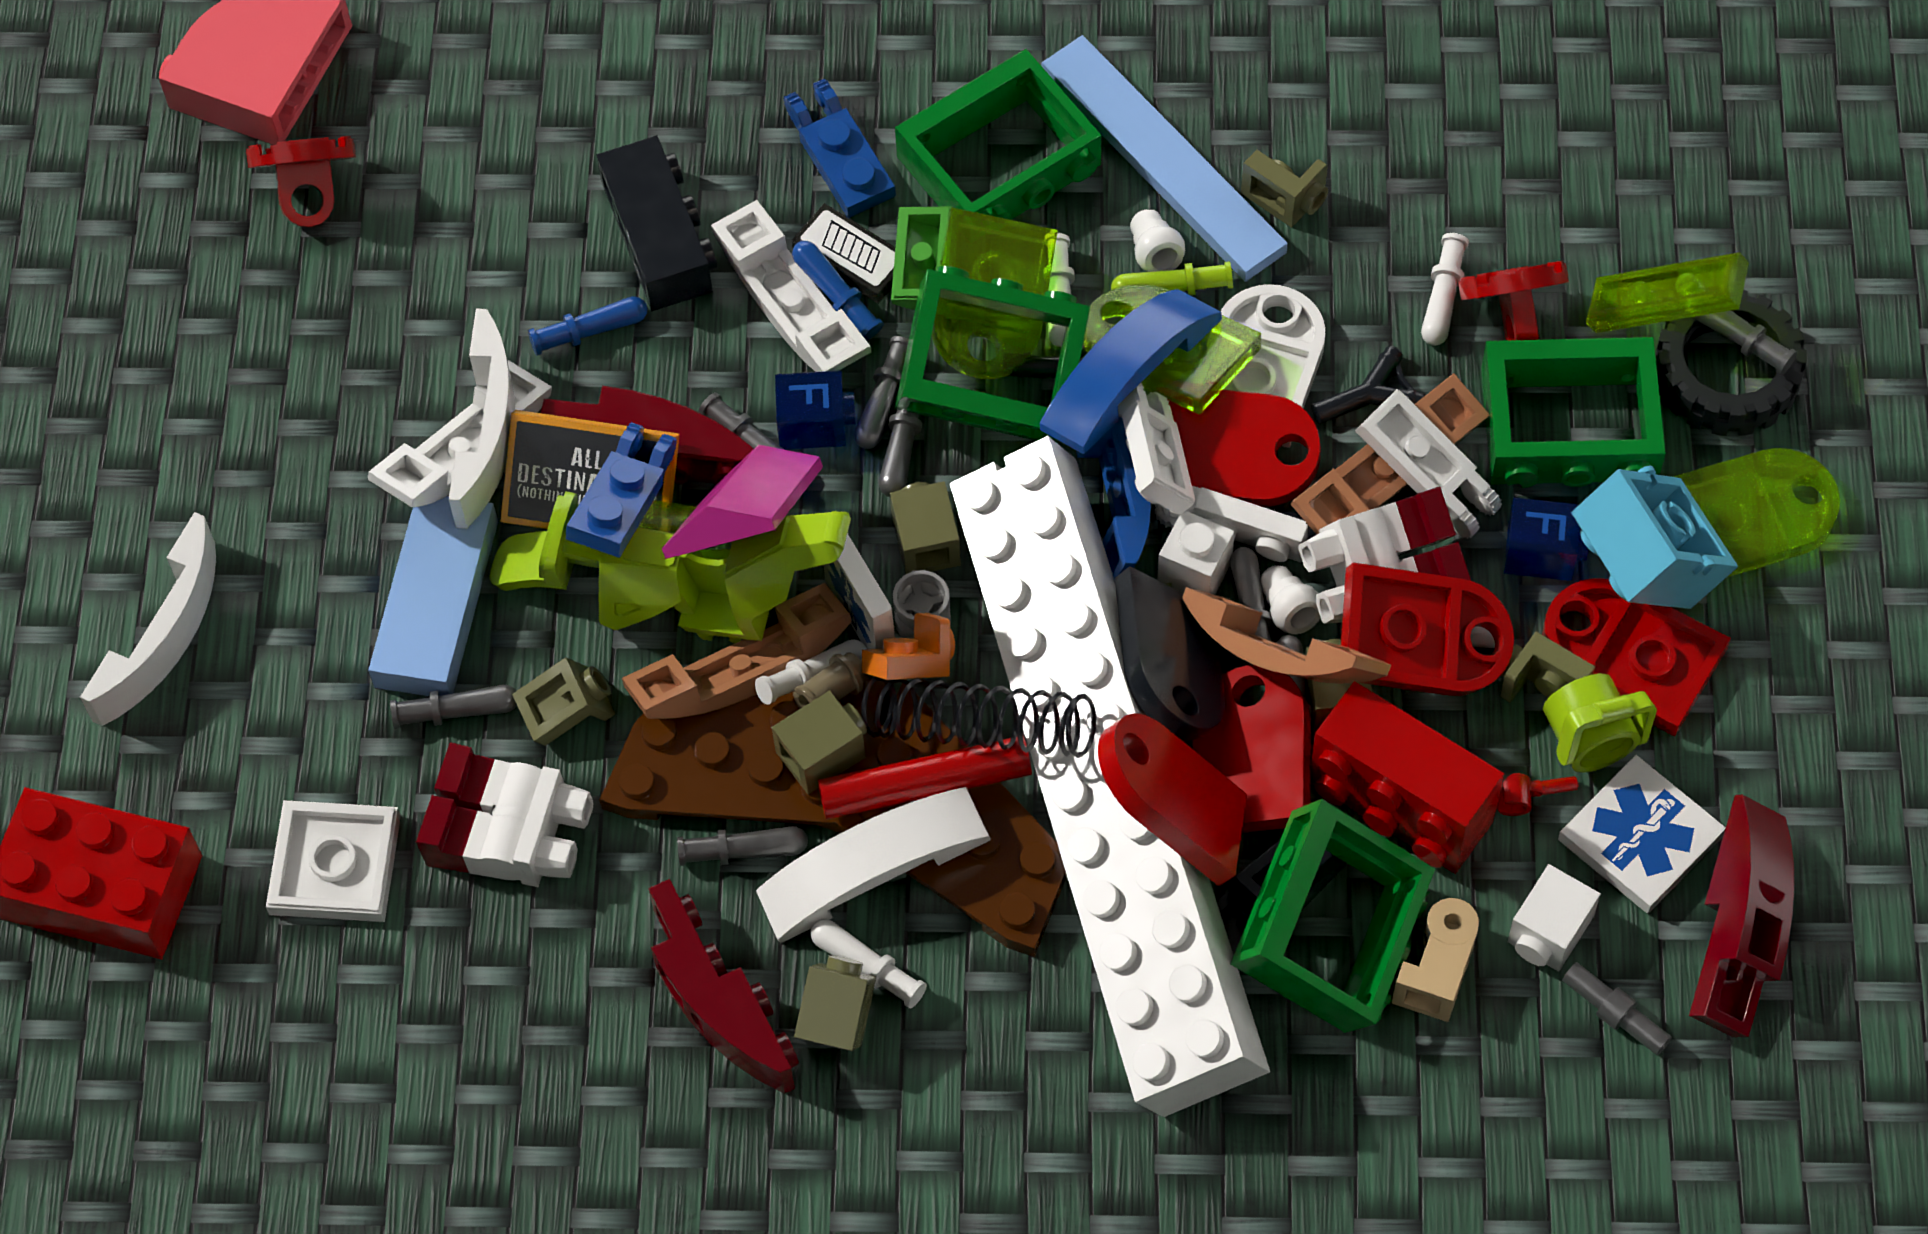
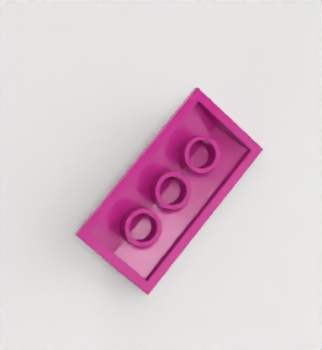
[662,445,823,559]

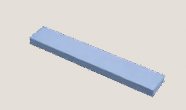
[1041,35,1288,282]

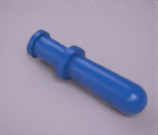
[792,241,884,341]
[528,296,648,356]

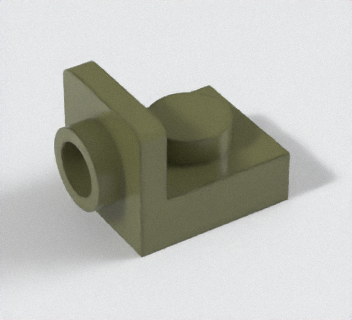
[1241,150,1328,228]
[1500,632,1595,703]
[512,657,615,746]

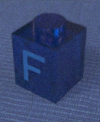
[775,371,856,450]
[1504,497,1588,581]

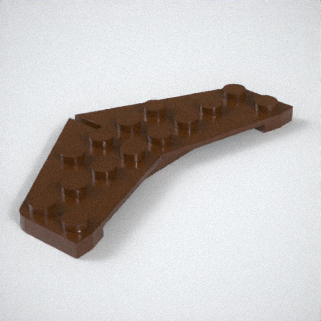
[599,679,1067,957]

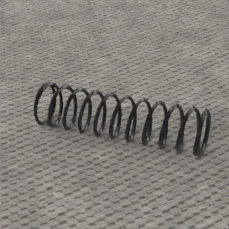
[861,677,1097,758]

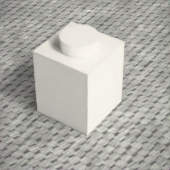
[1157,511,1234,594]
[1507,864,1601,972]

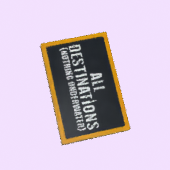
[500,410,680,532]

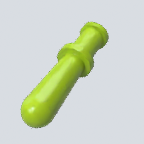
[1111,261,1233,301]

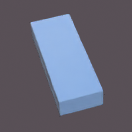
[368,496,498,696]

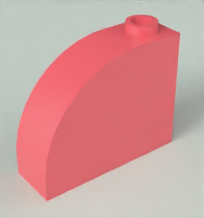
[159,0,352,145]

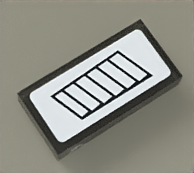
[792,203,895,304]

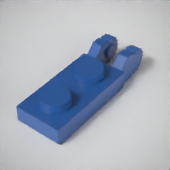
[783,79,896,218]
[566,422,677,558]

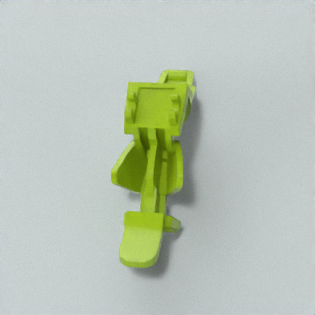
[490,491,851,643]

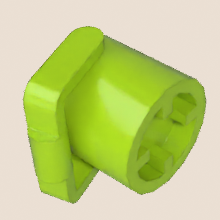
[1543,673,1657,773]

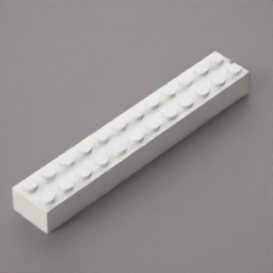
[950,436,1270,1117]

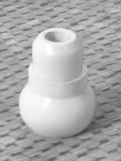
[1130,209,1185,272]
[1261,566,1321,634]

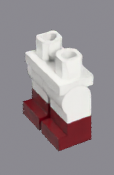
[1298,486,1471,624]
[416,742,593,887]

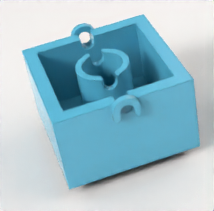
[1571,466,1739,609]

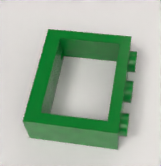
[895,49,1101,244]
[895,266,1090,444]
[1481,337,1666,488]
[1230,799,1435,1033]

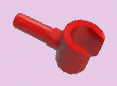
[1498,773,1578,816]

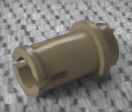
[793,652,868,709]

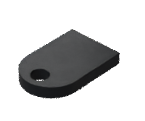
[1115,566,1226,740]

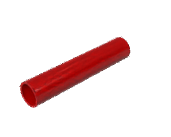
[818,736,1032,820]

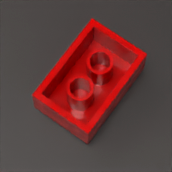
[1310,681,1504,874]
[0,787,203,960]

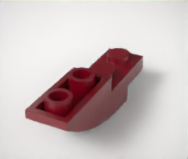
[541,385,754,485]
[1689,794,1794,1037]
[648,879,799,1094]

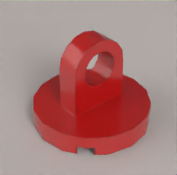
[246,136,356,227]
[1458,260,1569,340]

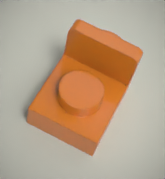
[862,613,955,680]

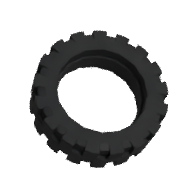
[1655,289,1807,436]

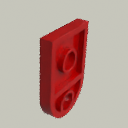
[1159,383,1321,507]
[1341,562,1514,696]
[1542,578,1731,736]
[1193,665,1311,833]
[1098,713,1247,886]

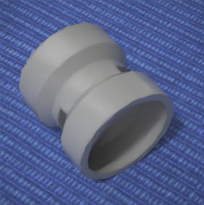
[893,570,951,639]

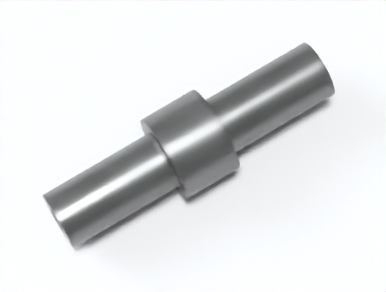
[1562,962,1672,1056]

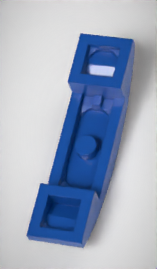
[1039,289,1222,454]
[1076,416,1151,580]

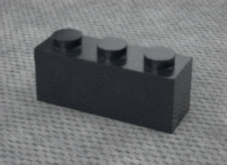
[596,135,718,312]

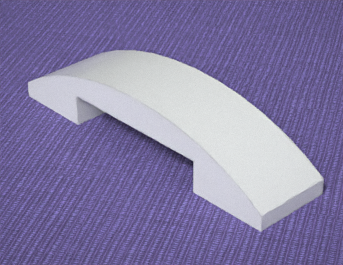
[711,200,871,379]
[449,309,515,529]
[368,360,552,507]
[80,512,216,726]
[756,787,991,944]

